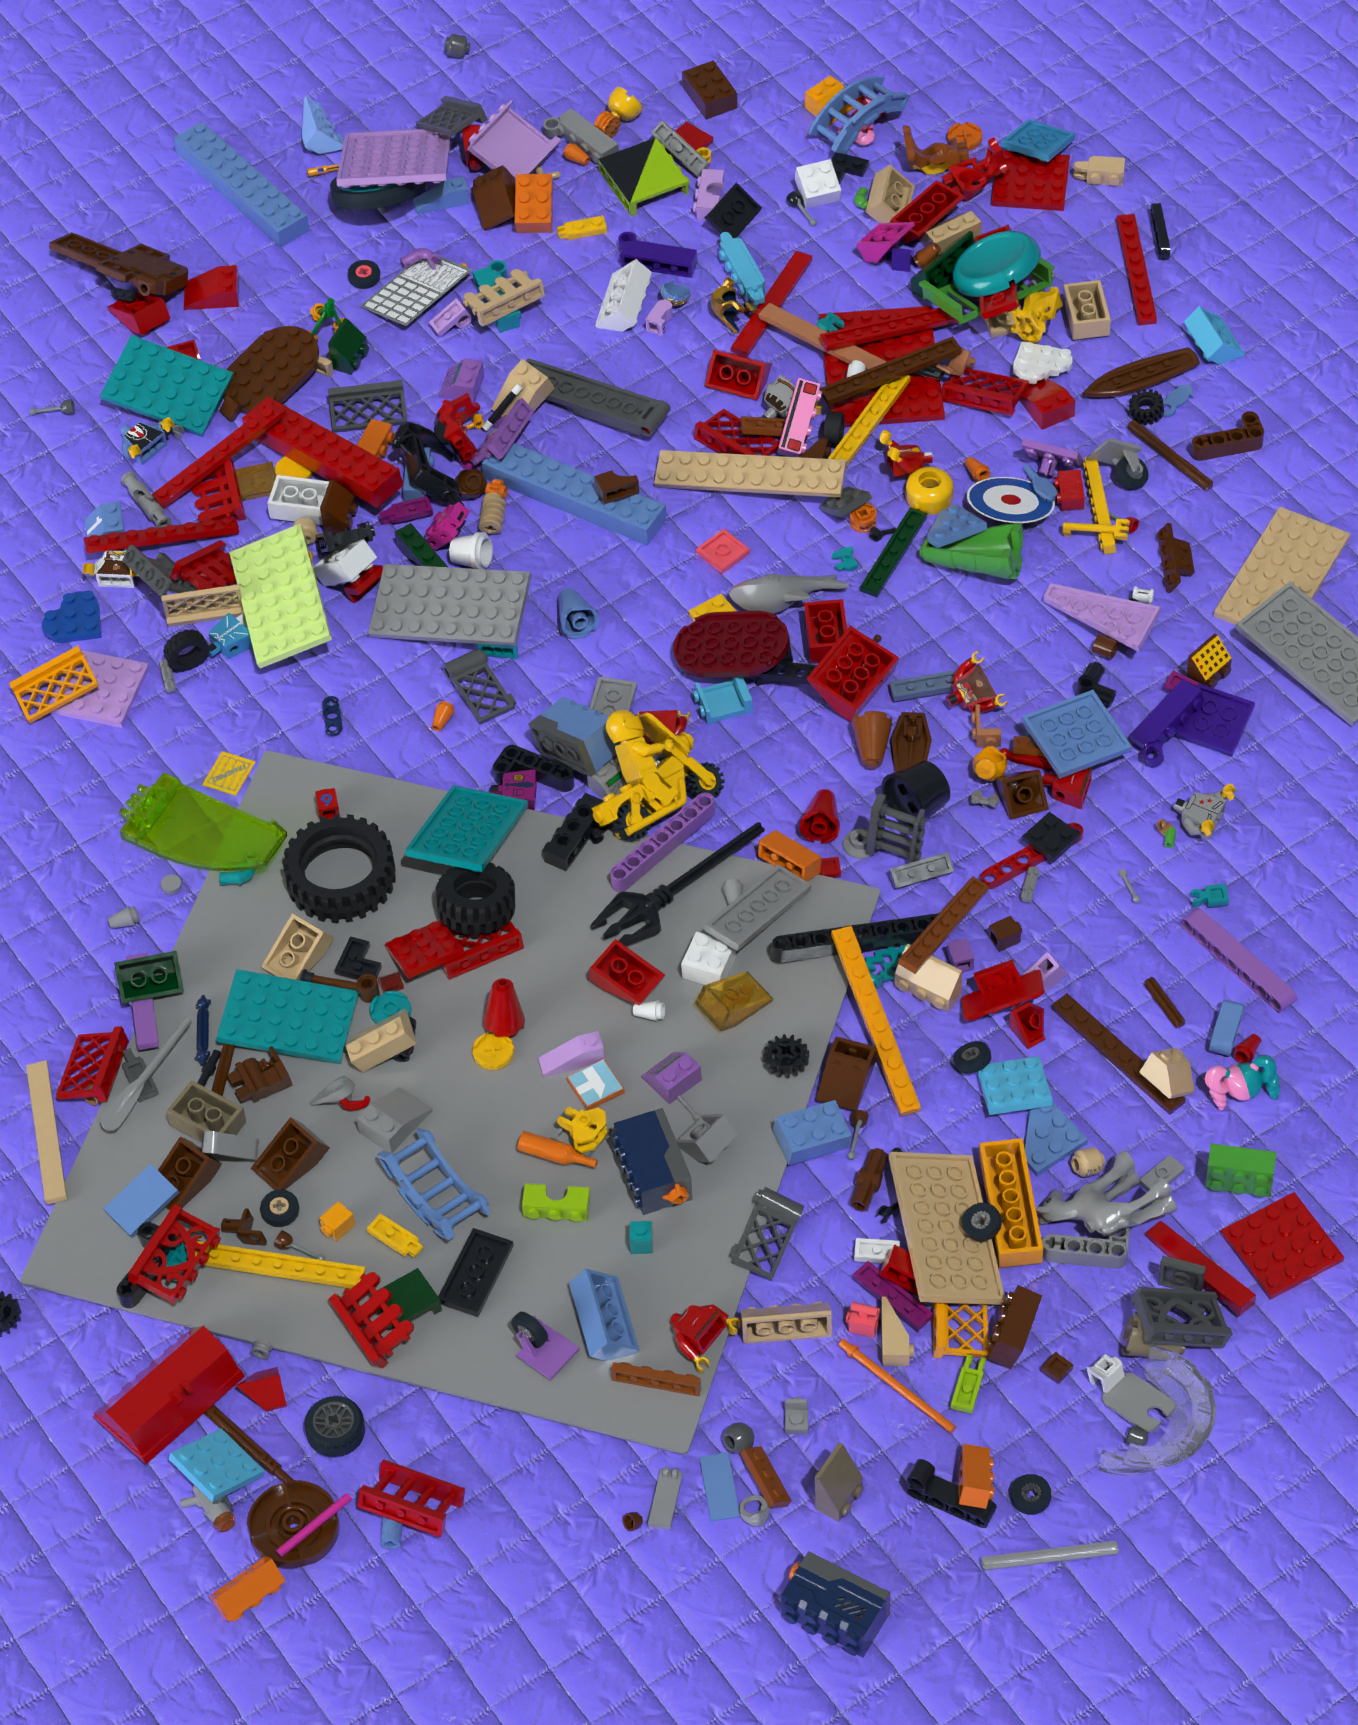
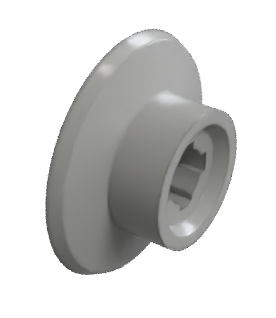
[842,829,877,859]

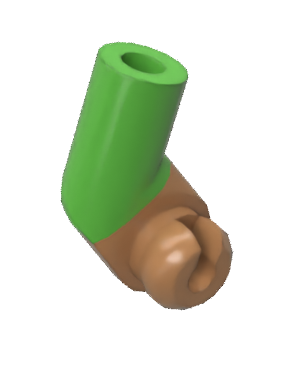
[1156,819,1176,848]

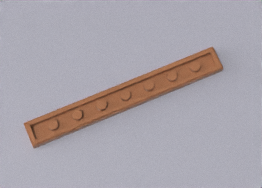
[759,303,886,370]

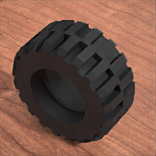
[436,862,515,936]

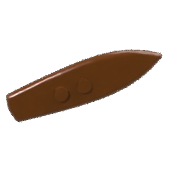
[1083,347,1200,397]

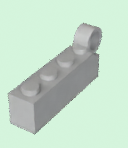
[543,109,619,164]

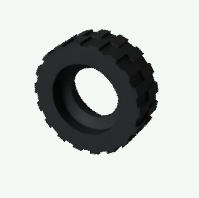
[163,629,209,671]

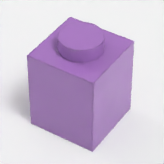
[947,938,974,973]

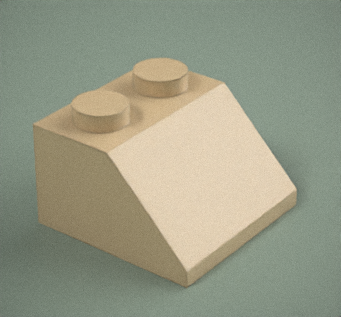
[1140,1048,1194,1099]

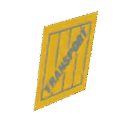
[202,751,256,796]

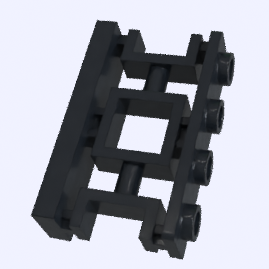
[316,522,375,553]

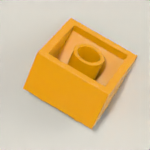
[805,75,854,126]

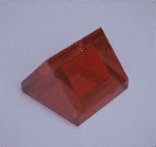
[377,971,404,992]

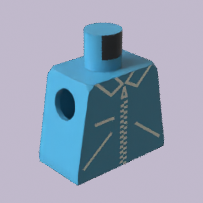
[208,613,253,659]

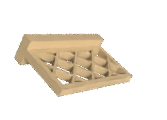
[161,584,243,627]

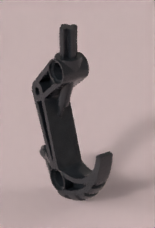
[391,422,465,506]

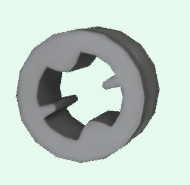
[250,1340,273,1360]

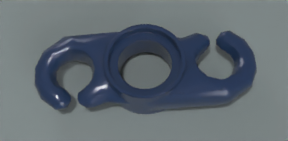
[322,696,342,736]

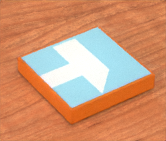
[566,1058,625,1110]

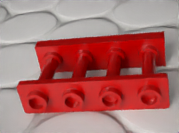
[358,1459,465,1537]

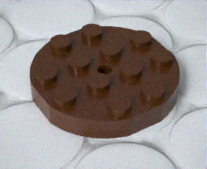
[247,1480,340,1569]

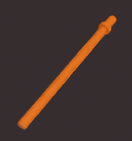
[838,1339,956,1433]

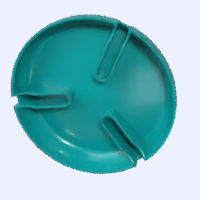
[953,231,1041,297]

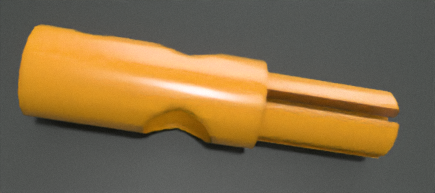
[307,164,339,177]

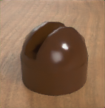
[623,1512,643,1531]

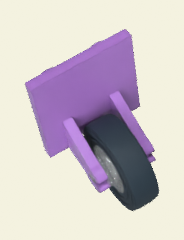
[511,1311,579,1381]

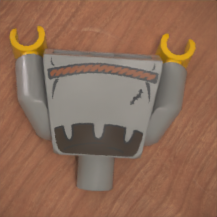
[763,375,822,419]

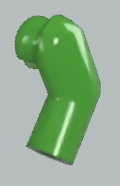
[854,187,868,210]

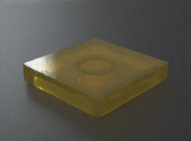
[235,462,276,501]

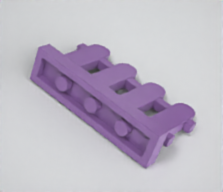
[470,398,534,465]

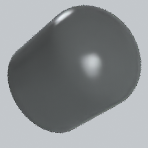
[1126,1426,1148,1448]

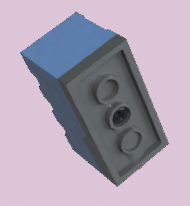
[528,697,621,777]

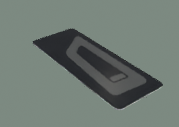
[913,366,945,380]

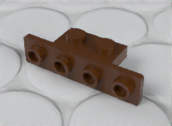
[1157,522,1195,593]

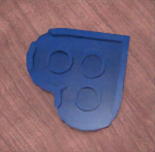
[42,590,102,643]

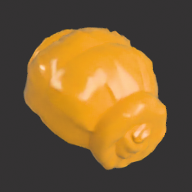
[972,746,1007,781]

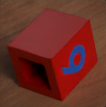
[315,788,340,819]

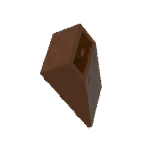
[816,1036,876,1111]

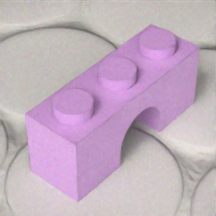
[693,169,724,221]

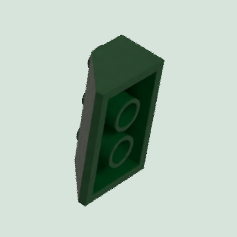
[114,951,184,1003]

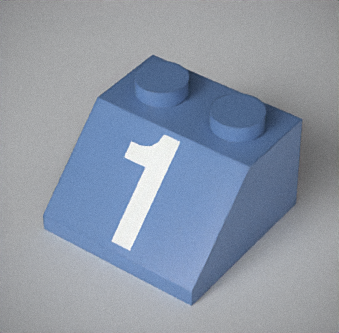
[85,501,125,537]

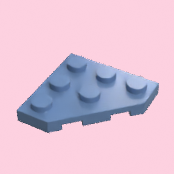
[927,504,987,548]
[1025,1102,1088,1177]

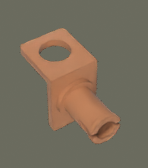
[936,347,976,376]

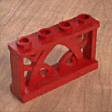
[128,1204,221,1305]

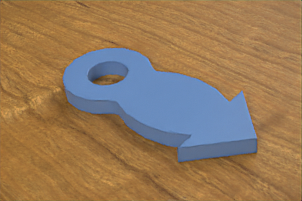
[1162,385,1193,417]

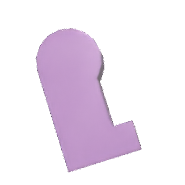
[645,299,673,336]

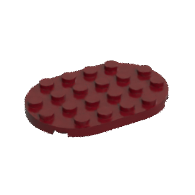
[673,611,790,678]

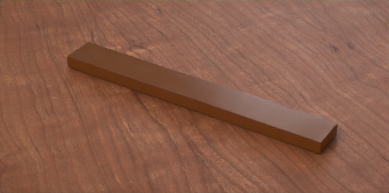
[898,876,990,974]

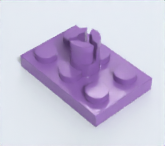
[1021,438,1083,477]

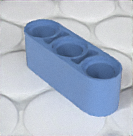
[1209,999,1245,1056]

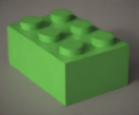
[1205,1143,1276,1197]

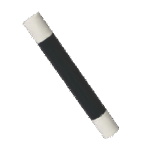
[482,383,523,432]

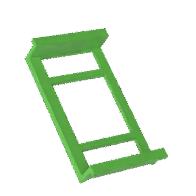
[919,257,1055,325]

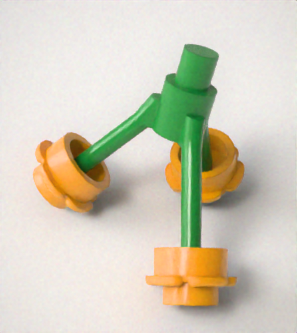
[307,298,344,341]

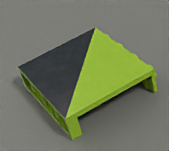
[598,137,690,216]

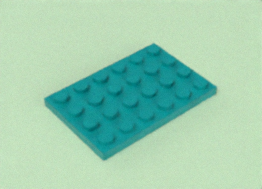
[100,335,234,437]
[405,785,528,872]
[216,969,359,1065]

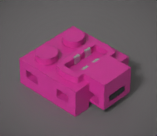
[425,502,470,551]

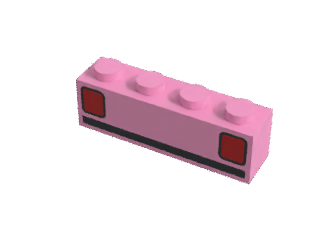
[777,378,822,457]

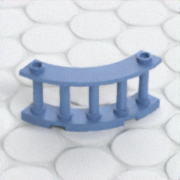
[808,76,910,154]
[377,1128,490,1240]

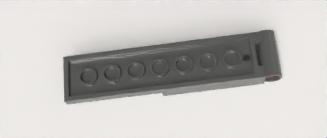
[526,358,671,437]

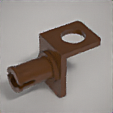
[221,1208,267,1245]

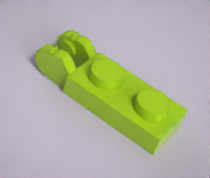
[951,1354,987,1414]

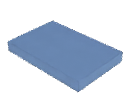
[103,1163,180,1238]

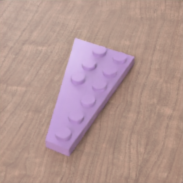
[1043,583,1161,652]

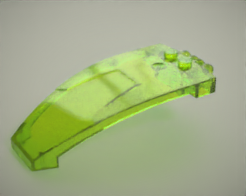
[119,772,288,871]

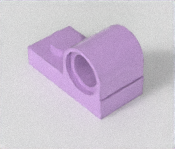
[429,298,472,336]

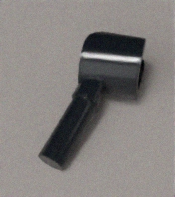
[869,527,896,542]
[590,822,613,844]
[875,1201,899,1223]

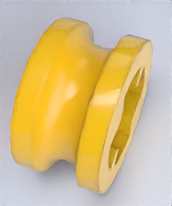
[696,147,712,163]

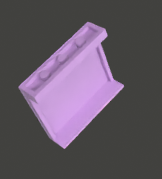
[467,100,561,188]

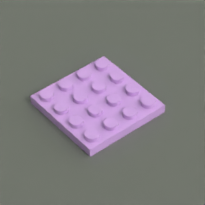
[49,650,149,728]

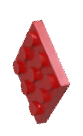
[385,920,465,979]

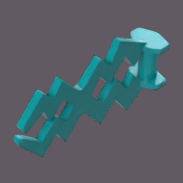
[866,944,912,989]

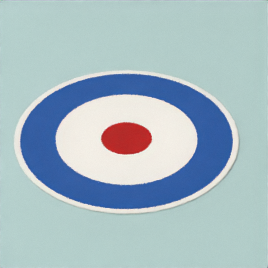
[967,477,1055,523]

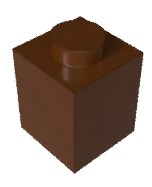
[989,916,1022,952]

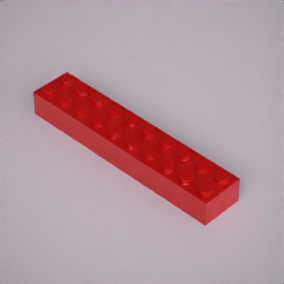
[241,397,404,508]

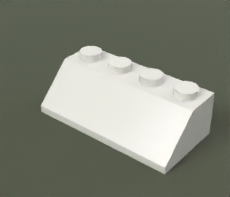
[595,259,652,332]

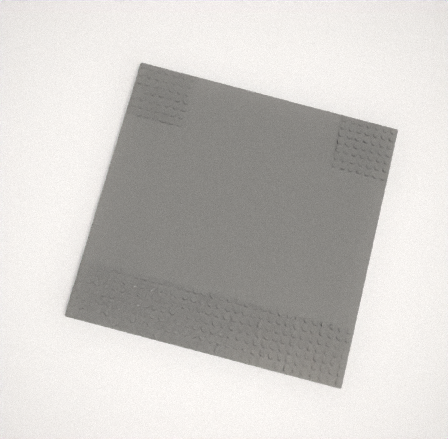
[20,751,880,1455]

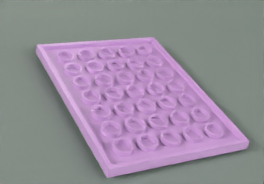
[337,129,452,188]

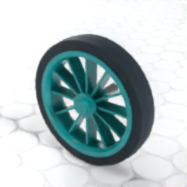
[330,177,425,213]

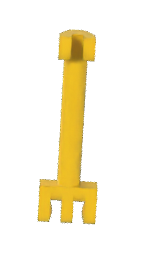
[1063,519,1130,540]

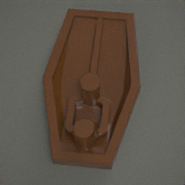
[891,712,932,771]

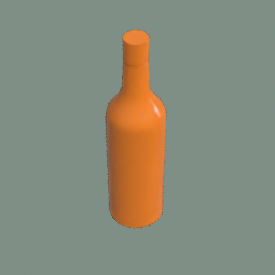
[517,1131,598,1168]

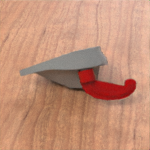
[309,1076,371,1111]

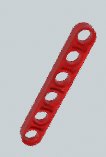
[981,823,1083,889]

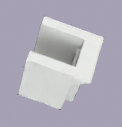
[1087,1354,1125,1394]

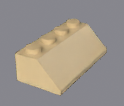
[741,1302,832,1344]

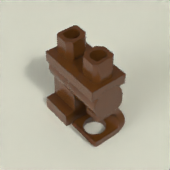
[227,1046,293,1103]

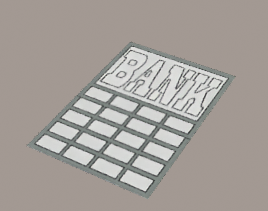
[360,256,472,326]

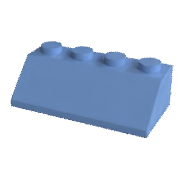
[569,1269,640,1361]

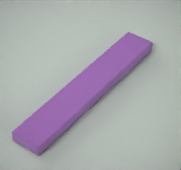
[126,953,159,1050]

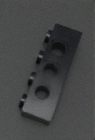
[543,793,604,871]

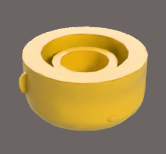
[906,467,954,515]

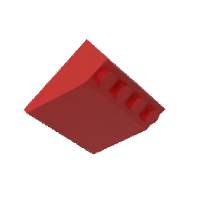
[806,626,899,722]

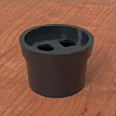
[881,761,950,828]

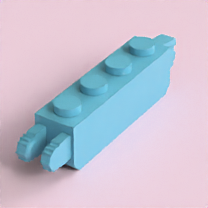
[718,232,766,305]

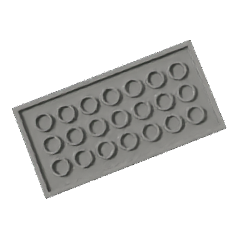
[368,564,532,646]
[1235,581,1358,727]

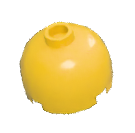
[608,87,643,121]

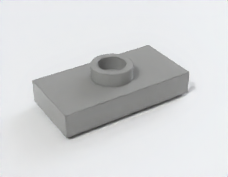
[1140,1155,1185,1191]

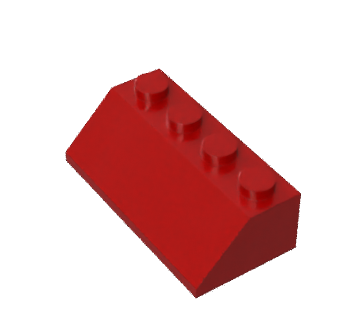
[890,180,965,244]

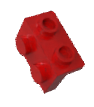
[343,565,383,603]

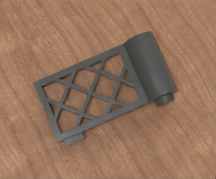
[443,648,516,725]
[730,1187,804,1281]

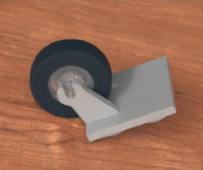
[1088,438,1149,490]

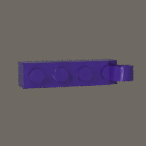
[618,232,697,278]
[1130,679,1204,767]

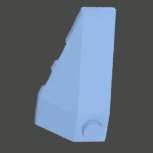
[302,96,344,154]

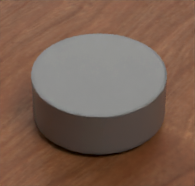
[161,874,182,895]

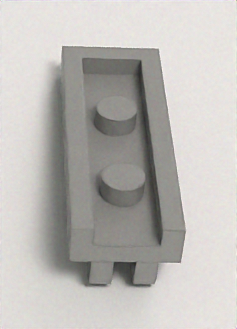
[648,1467,683,1531]

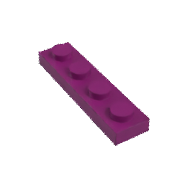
[853,1261,933,1331]

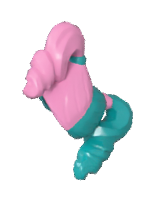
[1205,1055,1281,1110]

